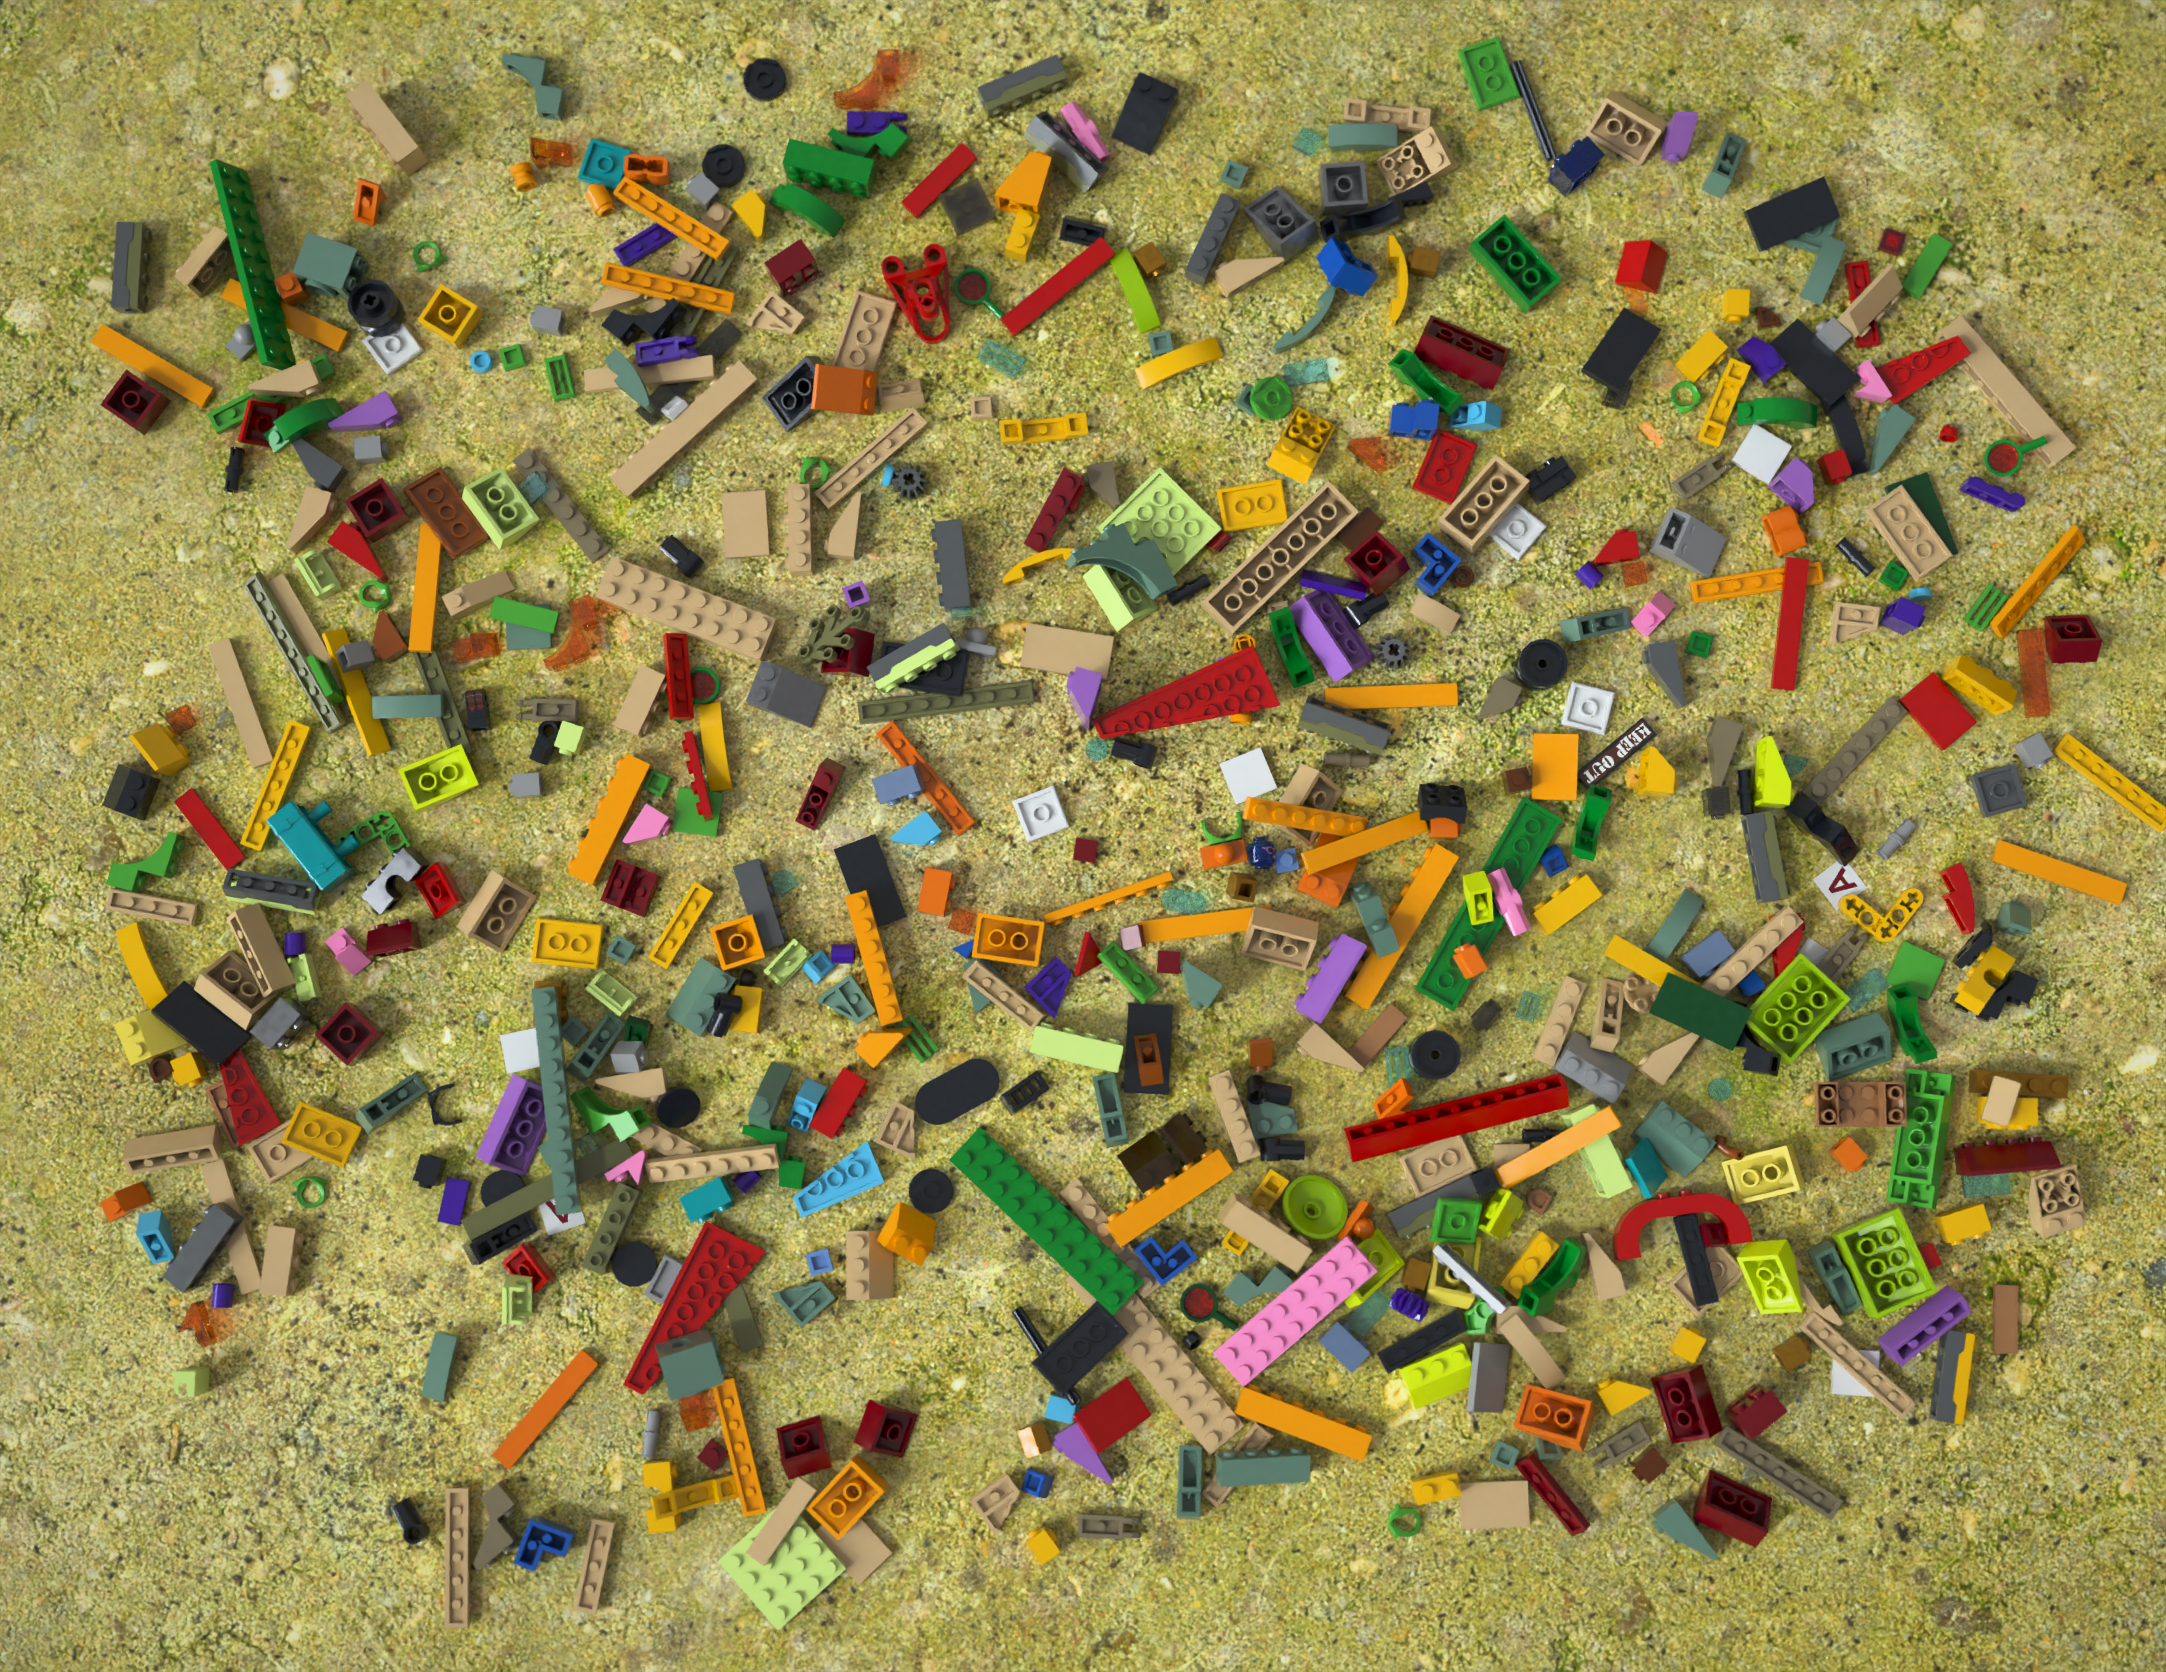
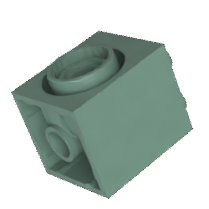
[292,232,369,300]
[655,1328,726,1401]

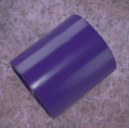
[1574,560,1604,589]
[285,933,306,956]
[831,943,855,964]
[732,1171,762,1194]
[211,1283,234,1308]

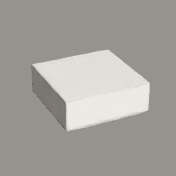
[661,396,688,420]

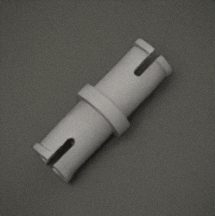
[1876,819,1916,861]
[641,1410,662,1458]

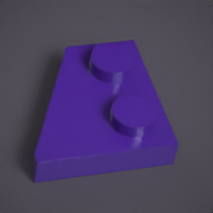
[1024,956,1072,1018]

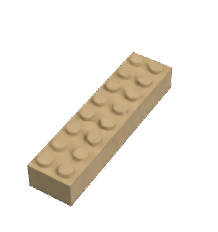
[1201,481,1359,637]
[595,556,779,663]

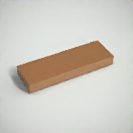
[1347,1003,1407,1068]
[205,1080,255,1149]
[1992,1284,2018,1354]

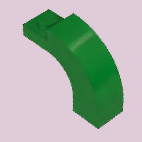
[769,183,846,238]
[264,398,344,453]
[1736,398,1817,430]
[1268,606,1314,688]
[1570,783,1612,861]
[1887,983,1937,1064]

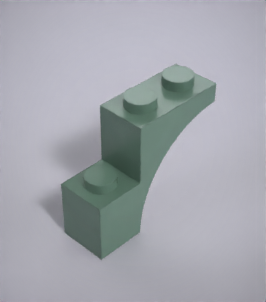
[501,53,566,121]
[1347,882,1400,958]
[1222,1265,1294,1308]

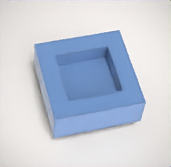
[1272,848,1299,874]
[805,1248,834,1276]

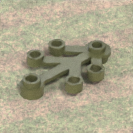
[798,605,870,665]

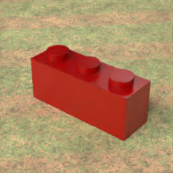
[809,1067,869,1139]

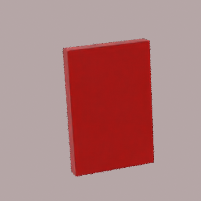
[1412,428,1478,505]
[1898,672,1977,751]
[1072,1377,1152,1454]

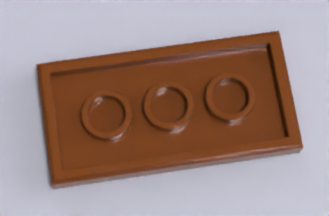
[403,467,491,560]

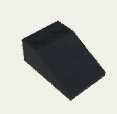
[1111,71,1179,155]
[762,356,825,432]

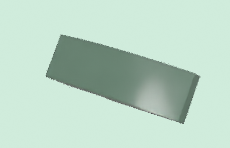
[1328,123,1398,153]
[1798,235,1847,305]
[604,348,655,414]
[372,695,444,719]
[1092,1073,1129,1148]
[1807,1240,1863,1316]
[422,1330,461,1402]
[1176,1445,1202,1520]

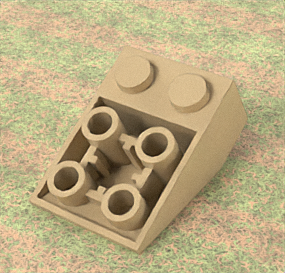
[1376,126,1458,195]
[2028,1163,2086,1238]

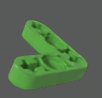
[335,811,412,855]

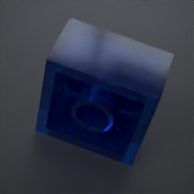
[1548,136,1605,197]

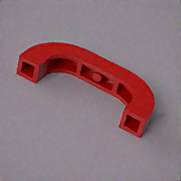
[1612,1189,1753,1260]

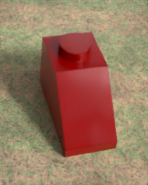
[1592,529,1640,567]

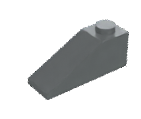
[292,437,349,493]
[1642,640,1686,709]

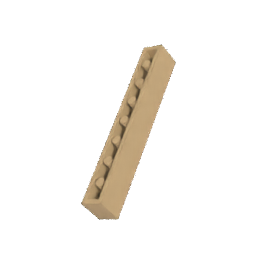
[1935,315,2076,469]
[610,360,760,501]

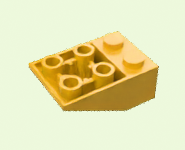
[1267,406,1336,485]

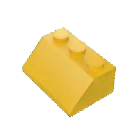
[1940,655,2017,716]

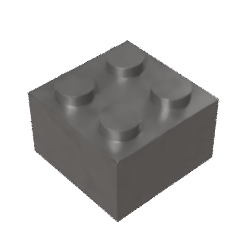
[1319,161,1368,215]
[250,997,313,1050]

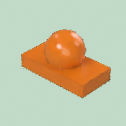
[1200,839,1248,870]
[1337,1199,1375,1241]

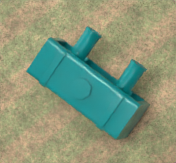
[266,800,360,893]

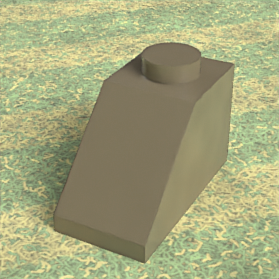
[1082,461,1120,509]
[1476,676,1523,721]

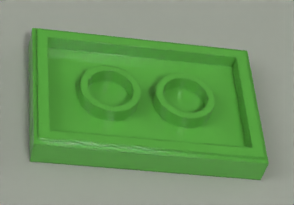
[1457,37,1520,112]

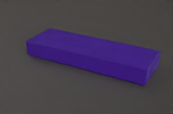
[613,223,678,267]
[1300,570,1367,600]

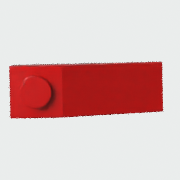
[327,521,389,583]
[1768,913,1805,980]

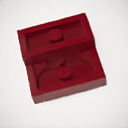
[600,859,661,918]

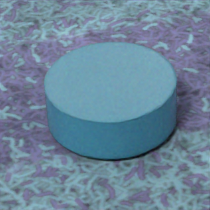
[470,350,493,374]
[881,464,895,487]
[1908,587,1932,602]

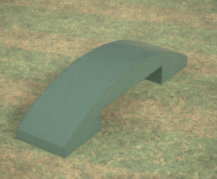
[1272,286,1335,354]
[1643,888,1704,962]

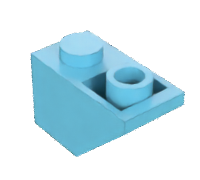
[1449,401,1502,431]
[786,1078,827,1133]

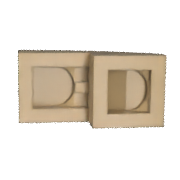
[1408,593,1460,634]

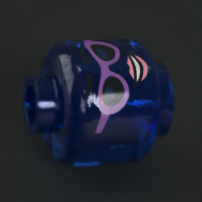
[1247,837,1277,870]

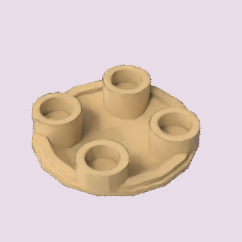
[1623,972,1660,1014]

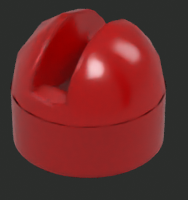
[1939,424,1958,443]

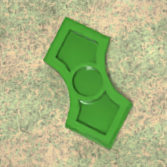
[1464,1286,1505,1335]

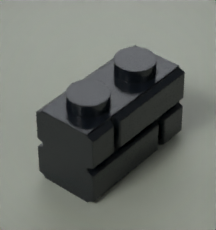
[1525,456,1577,505]

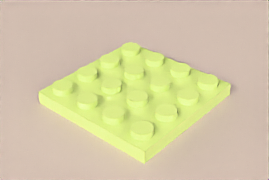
[1098,468,1222,576]
[718,1508,847,1631]

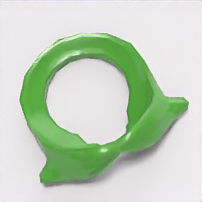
[412,241,447,272]
[1670,381,1705,414]
[800,457,834,489]
[359,580,392,614]
[293,1176,328,1208]
[1388,1504,1421,1540]

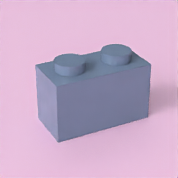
[872,764,926,807]
[1679,930,1735,979]
[1317,1320,1371,1373]

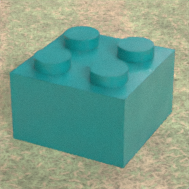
[679,1176,737,1224]

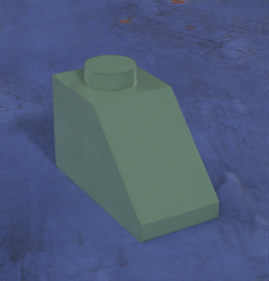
[1993,900,2031,936]

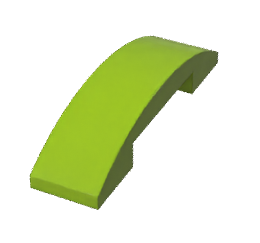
[1109,247,1161,334]

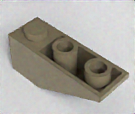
[1706,716,1744,789]

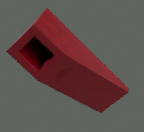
[795,757,846,831]

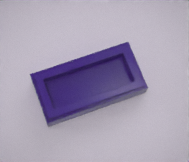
[437,1177,471,1226]

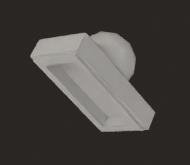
[225,320,256,362]
[954,627,997,659]

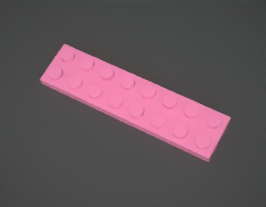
[1213,1235,1378,1386]

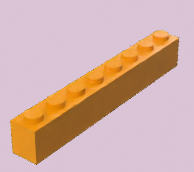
[1342,843,1459,1010]

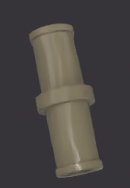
[1324,751,1370,769]

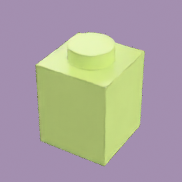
[554,721,588,757]

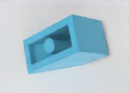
[890,811,943,847]
[136,1210,176,1264]

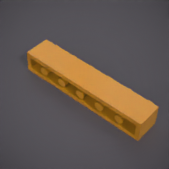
[568,753,654,887]
[845,890,904,1026]
[1104,1148,1234,1247]
[1234,1383,1372,1462]

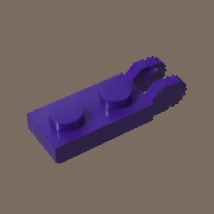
[847,111,908,136]
[635,336,698,367]
[1959,476,2026,512]

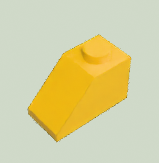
[731,189,768,245]
[1594,1378,1651,1416]

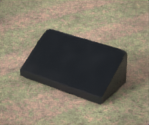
[1059,215,1107,246]

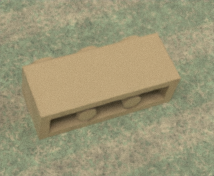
[614,664,668,738]
[259,1224,304,1297]

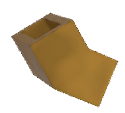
[1018,1422,1052,1458]

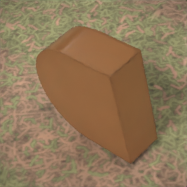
[1526,1188,1554,1215]

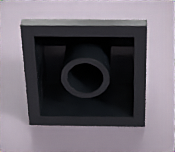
[102,764,161,821]

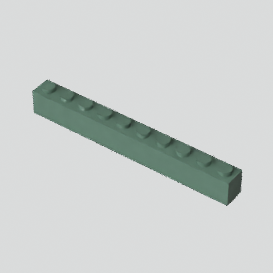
[531,986,582,1215]

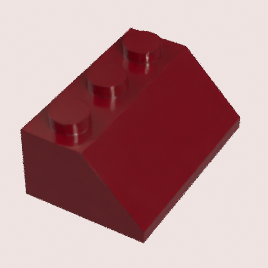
[1651,1364,1723,1444]
[1693,1470,1772,1548]

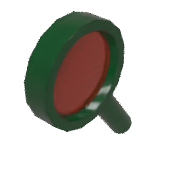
[1180,1284,1239,1331]

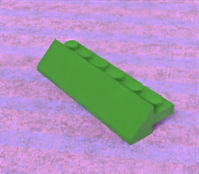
[1886,1068,1956,1210]

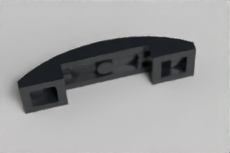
[1820,395,1868,478]

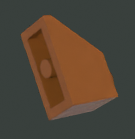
[372,610,409,664]
[1134,1033,1164,1087]
[1247,1038,1273,1071]

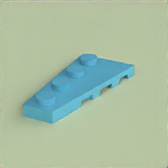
[793,1141,885,1218]

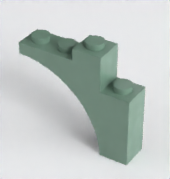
[1065,523,1178,601]

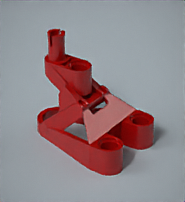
[881,244,950,345]

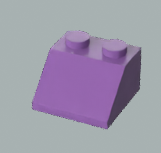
[1767,457,1814,515]

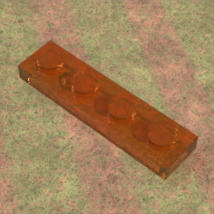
[2016,628,2050,718]

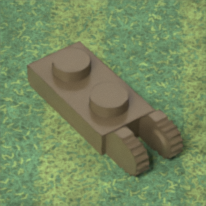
[1670,452,1733,502]
[516,698,579,723]
[1816,924,1869,982]
[1586,1420,1652,1470]
[1077,1513,1142,1540]

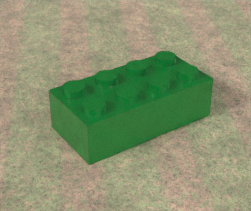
[783,139,877,200]
[1468,214,1562,314]

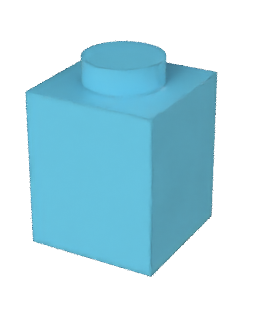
[1045,1393,1080,1424]

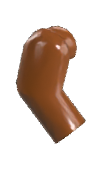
[1714,1135,1744,1160]

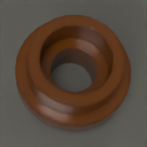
[1452,566,1474,588]

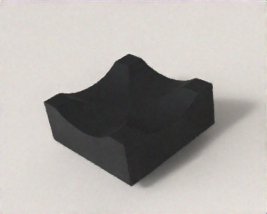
[1417,783,1467,824]

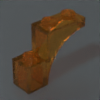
[834,49,900,110]
[543,594,602,672]

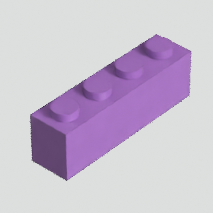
[1877,1286,1972,1366]

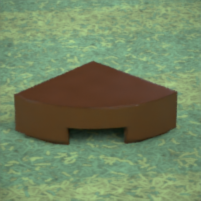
[1754,307,1782,330]

